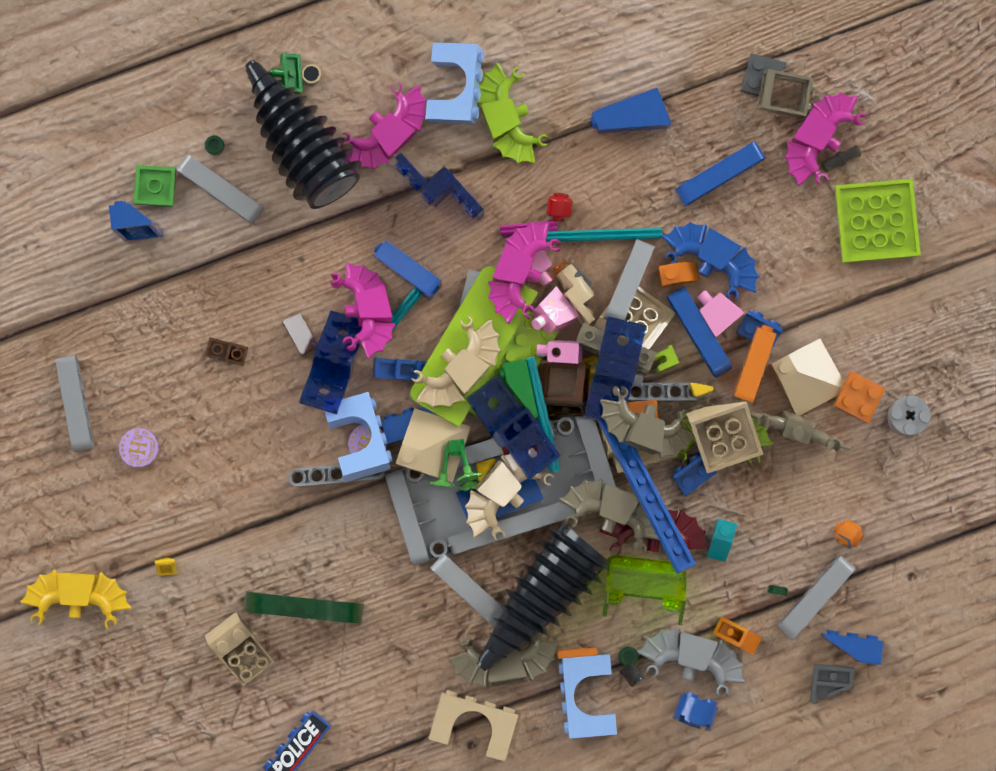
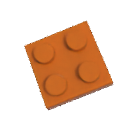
[833,371,886,423]

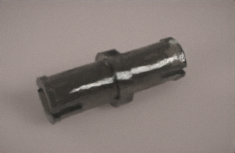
[821,145,861,173]

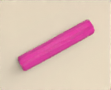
[500,221,558,236]

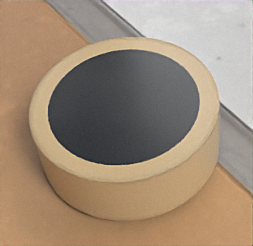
[302,64,321,85]

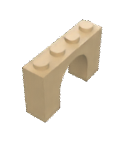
[429,690,518,761]

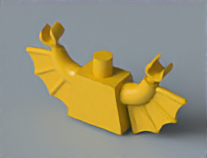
[20,570,131,629]

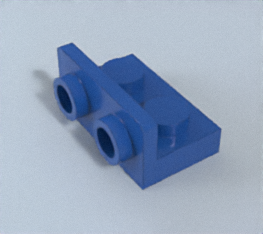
[736,310,783,350]
[671,453,717,496]

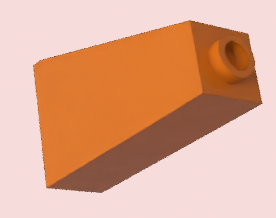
[733,324,776,403]

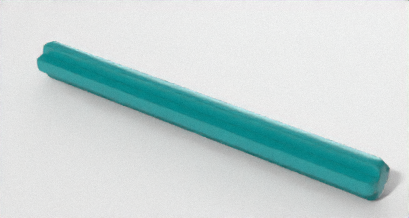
[546,228,662,242]
[526,357,560,473]

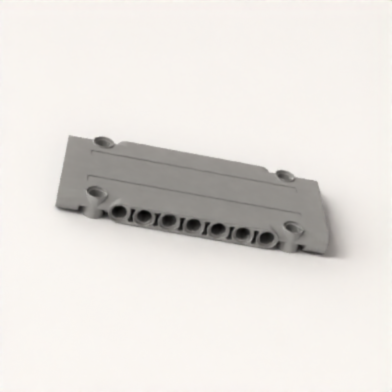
[385,410,616,566]

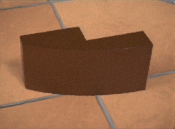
[204,337,248,366]

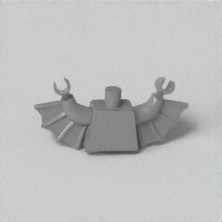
[637,627,745,698]

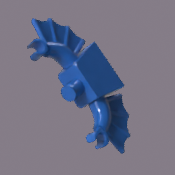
[662,222,759,302]

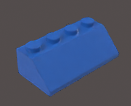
[109,201,163,241]

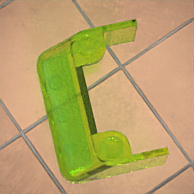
[602,555,686,626]

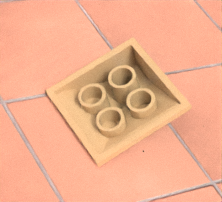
[593,286,676,349]
[769,339,844,416]
[686,402,763,474]
[396,408,471,483]

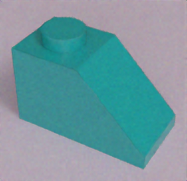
[706,518,737,562]

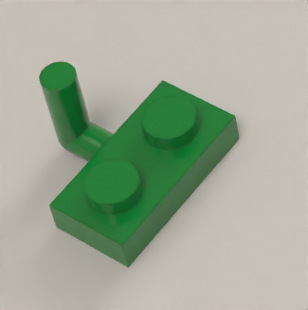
[268,53,303,94]

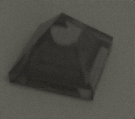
[620,663,644,687]

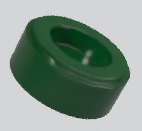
[205,135,225,156]
[767,585,788,596]
[618,646,639,666]

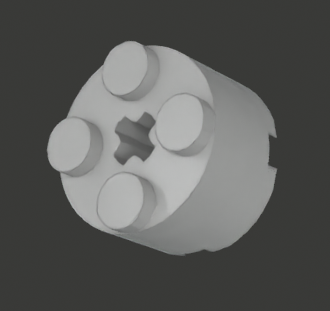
[887,395,931,436]

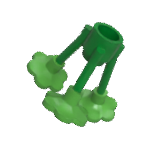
[430,439,482,491]

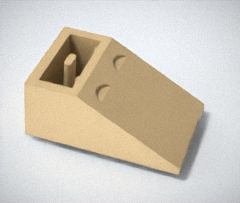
[205,612,275,686]

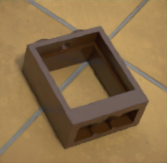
[537,360,591,404]

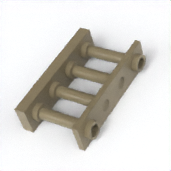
[576,323,657,375]

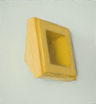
[476,458,496,482]
[155,558,178,576]

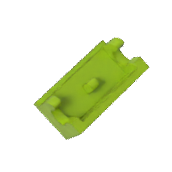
[654,345,679,375]

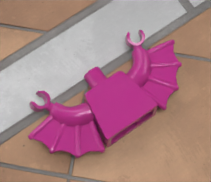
[342,82,427,169]
[785,92,867,186]
[488,222,562,324]
[330,262,396,359]

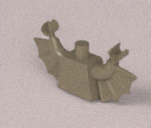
[600,386,694,458]
[750,410,851,452]
[559,479,659,553]
[448,633,559,688]

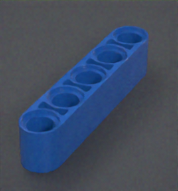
[675,141,766,206]
[667,287,733,378]

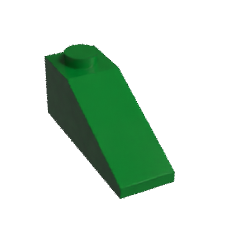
[498,359,538,418]

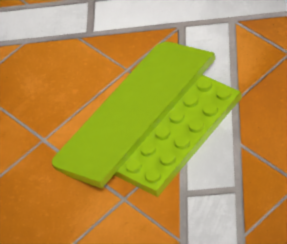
[410,266,559,431]

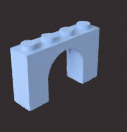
[425,43,485,125]
[323,392,393,482]
[558,654,617,739]

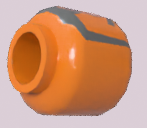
[833,519,864,548]

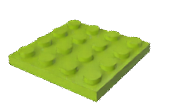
[834,179,921,263]

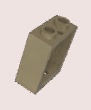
[757,69,814,118]

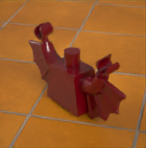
[599,509,709,561]

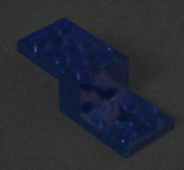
[395,153,484,221]
[299,310,362,415]
[584,316,647,422]
[465,375,561,479]

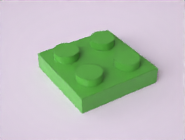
[134,165,176,207]

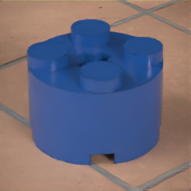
[673,692,718,731]

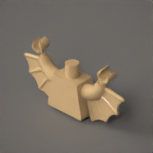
[411,316,501,408]
[465,448,554,541]

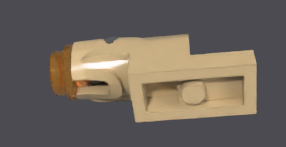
[553,259,595,325]

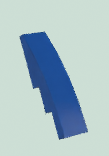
[373,358,427,381]

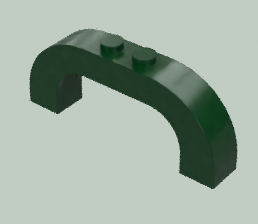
[244,591,364,623]

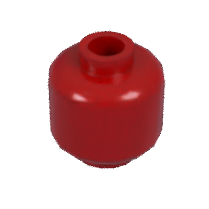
[546,193,573,222]

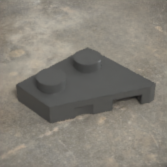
[741,53,787,96]
[810,664,854,703]

